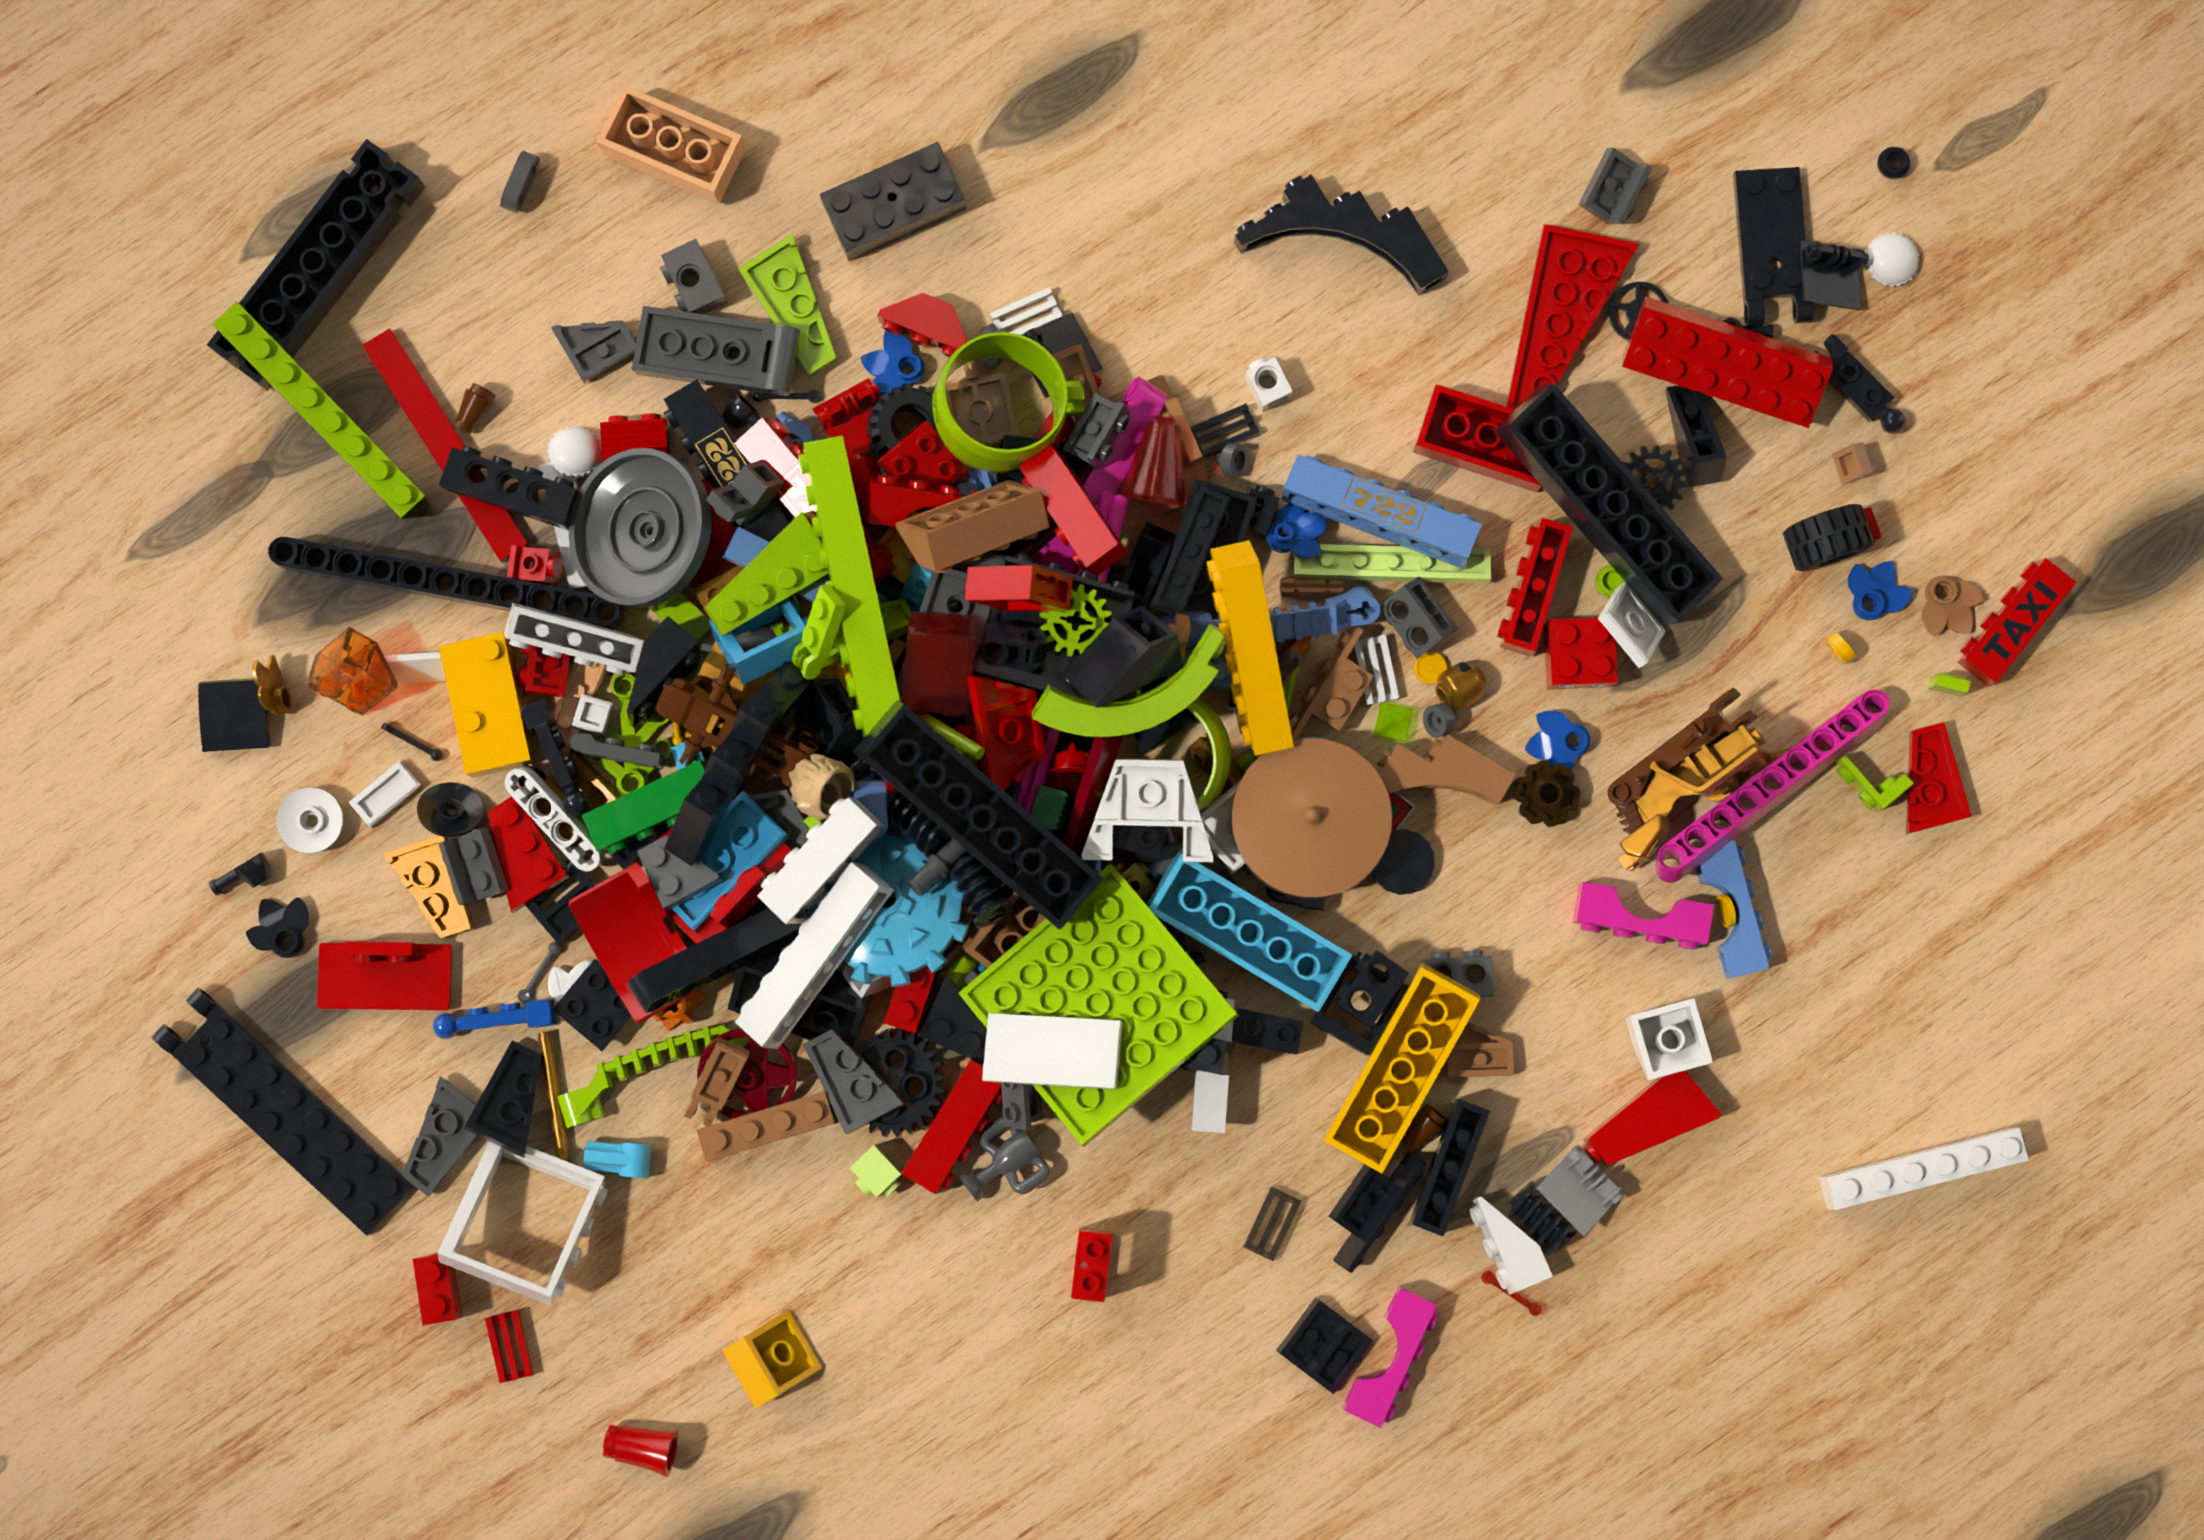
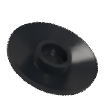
[417,783,484,837]

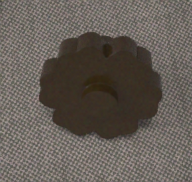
[1512,760,1581,827]

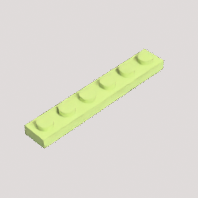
[1294,544,1491,584]

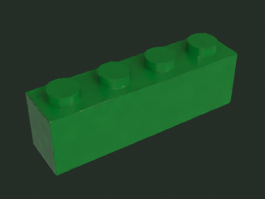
[582,760,708,856]

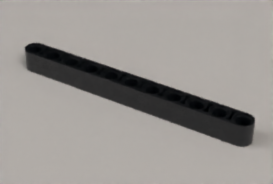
[268,537,624,629]

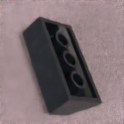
[727,949,873,1048]

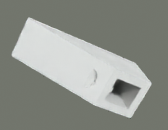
[1469,1197,1553,1294]

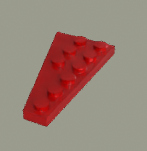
[1506,224,1639,409]

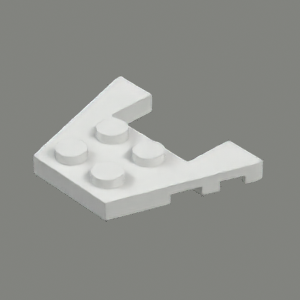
[1082,759,1213,862]

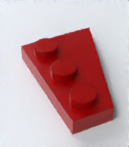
[488,796,569,913]

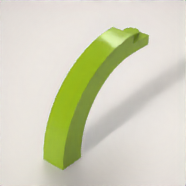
[1031,623,1226,737]

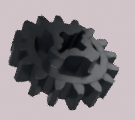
[1622,445,1688,510]

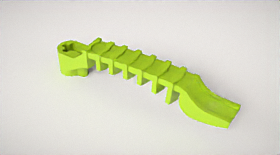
[557,1025,750,1128]

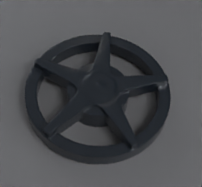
[1608,282,1669,341]

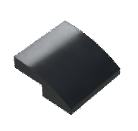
[198,678,271,752]
[1276,1297,1373,1394]

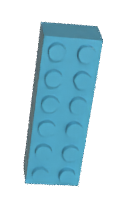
[1146,851,1352,1012]

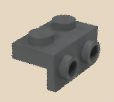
[1578,147,1652,224]
[1062,393,1131,470]
[1001,1083,1043,1130]

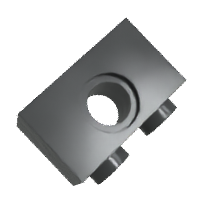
[660,238,727,314]

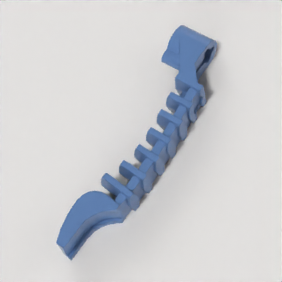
[1158,586,1380,649]

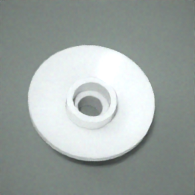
[277,787,343,853]

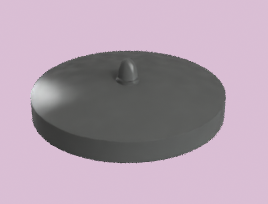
[569,448,712,608]

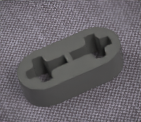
[500,151,540,213]

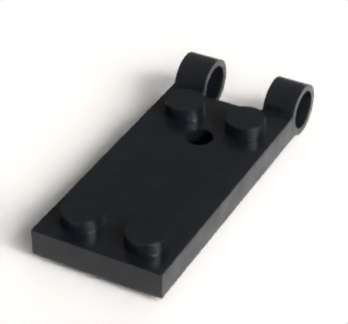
[1733,167,1814,326]

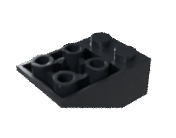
[1062,605,1183,708]
[627,616,699,728]

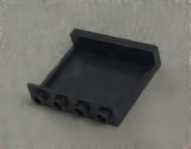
[972,553,1135,699]

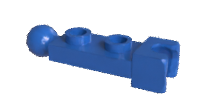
[433,999,556,1039]

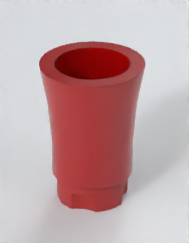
[602,1425,679,1477]

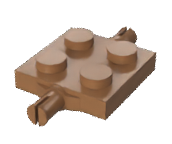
[945,360,1019,448]

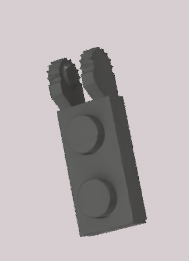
[569,733,665,769]

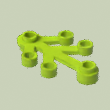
[587,672,673,796]

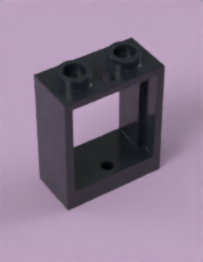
[1309,951,1408,1056]

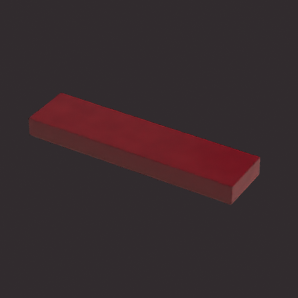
[1062,735,1124,855]

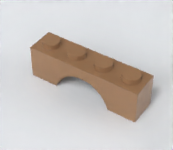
[697,1091,837,1162]

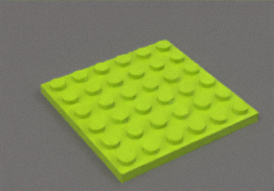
[959,863,1239,1147]

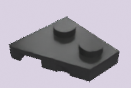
[551,320,636,383]
[637,836,723,911]

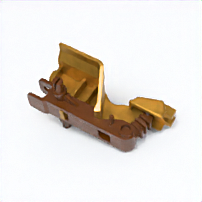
[656,641,856,788]
[1607,688,1776,872]

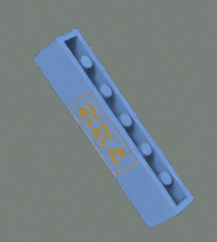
[1282,454,1482,570]

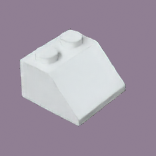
[1625,998,1713,1080]

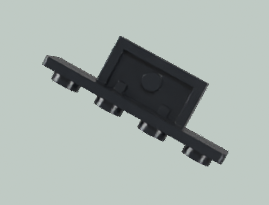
[1328,1152,1427,1273]

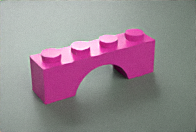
[1572,882,1714,950]
[1342,1286,1439,1428]

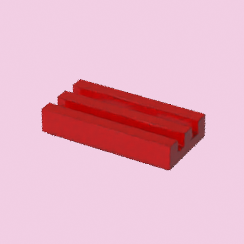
[485,1310,534,1384]

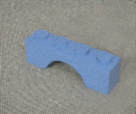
[1695,840,1772,979]

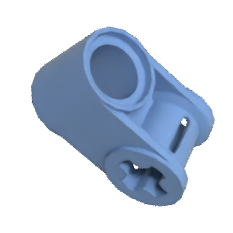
[850,780,888,847]

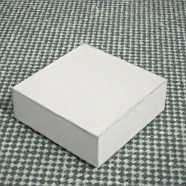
[572,694,614,735]

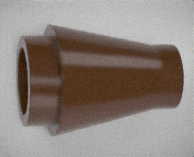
[454,382,496,433]
[1400,1103,1447,1153]

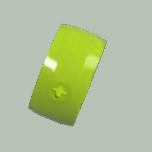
[932,332,1084,473]
[1113,688,1232,813]

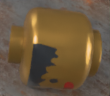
[1435,662,1486,710]

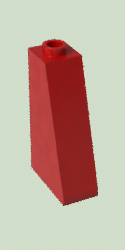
[1583,1070,1722,1165]

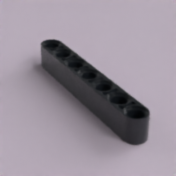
[627,908,808,1013]

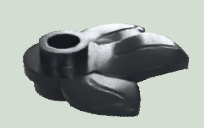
[245,897,309,958]

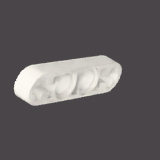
[504,765,605,871]

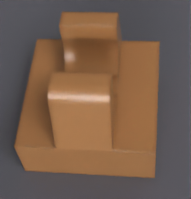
[1832,442,1876,484]

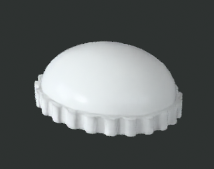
[1865,232,1920,287]
[546,426,602,479]

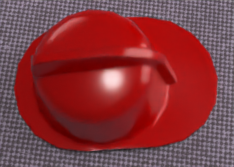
[1046,743,1089,800]

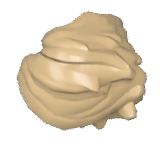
[789,754,855,820]

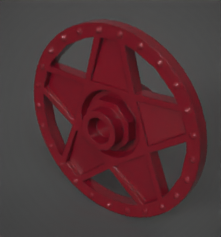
[697,1028,797,1119]

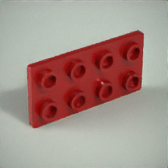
[665,843,792,944]
[317,941,452,1011]

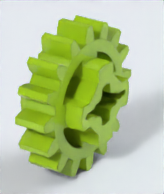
[1039,584,1111,657]

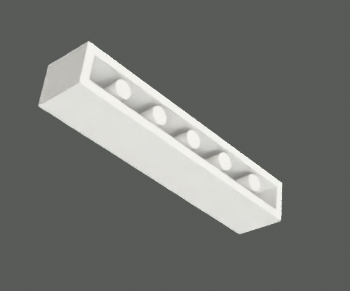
[735,862,894,1049]
[1818,1128,2028,1210]

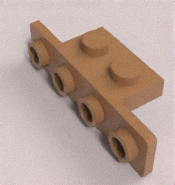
[1289,627,1374,740]

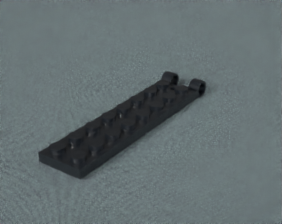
[152,987,414,1236]

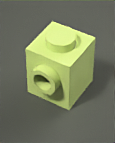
[850,1145,902,1197]

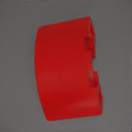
[568,862,703,1023]

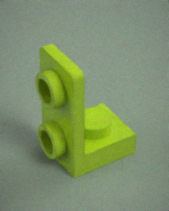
[649,592,711,641]
[1834,755,1914,811]

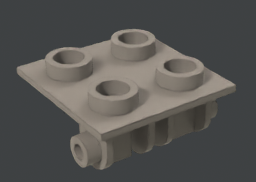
[1536,1146,1624,1236]

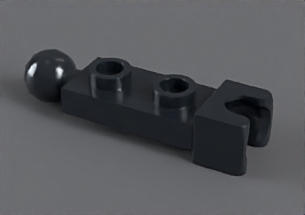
[1813,334,1906,434]
[520,699,589,816]

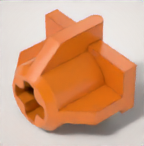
[653,989,707,1031]

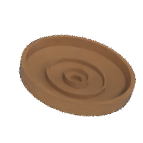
[1231,738,1392,899]

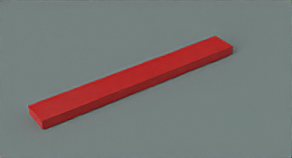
[362,328,529,563]

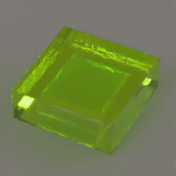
[1373,703,1413,742]

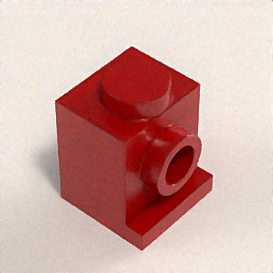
[507,545,562,586]

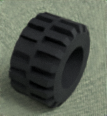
[866,384,938,459]
[1783,504,1875,571]

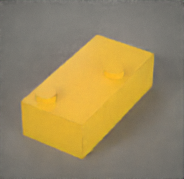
[439,632,537,778]

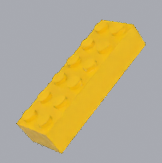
[1206,540,1294,756]
[1324,963,1480,1173]

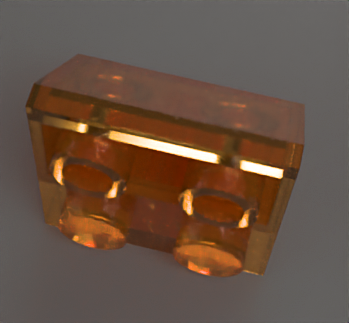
[306,627,398,716]

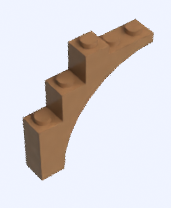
[1375,734,1516,805]

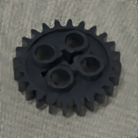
[854,1029,948,1137]

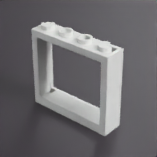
[438,1141,608,1306]

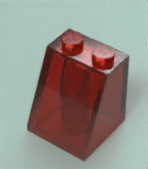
[902,611,976,718]

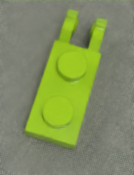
[791,585,846,680]

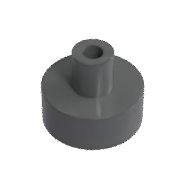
[1215,443,1250,477]
[1423,703,1458,738]

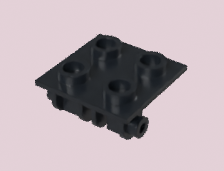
[1800,240,1869,311]
[1023,312,1103,399]
[552,959,632,1052]

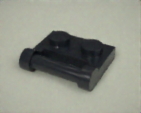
[526,860,596,945]

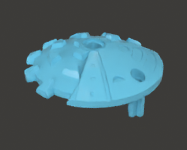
[807,827,970,987]

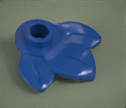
[861,331,925,394]
[1266,503,1329,559]
[1848,561,1913,621]
[1525,711,1590,770]

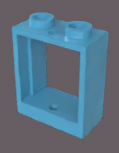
[709,597,808,685]

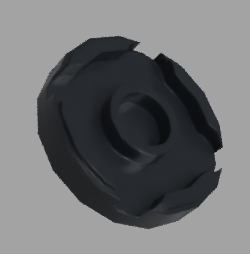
[1371,829,1435,895]

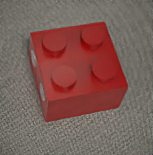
[1544,618,1618,690]

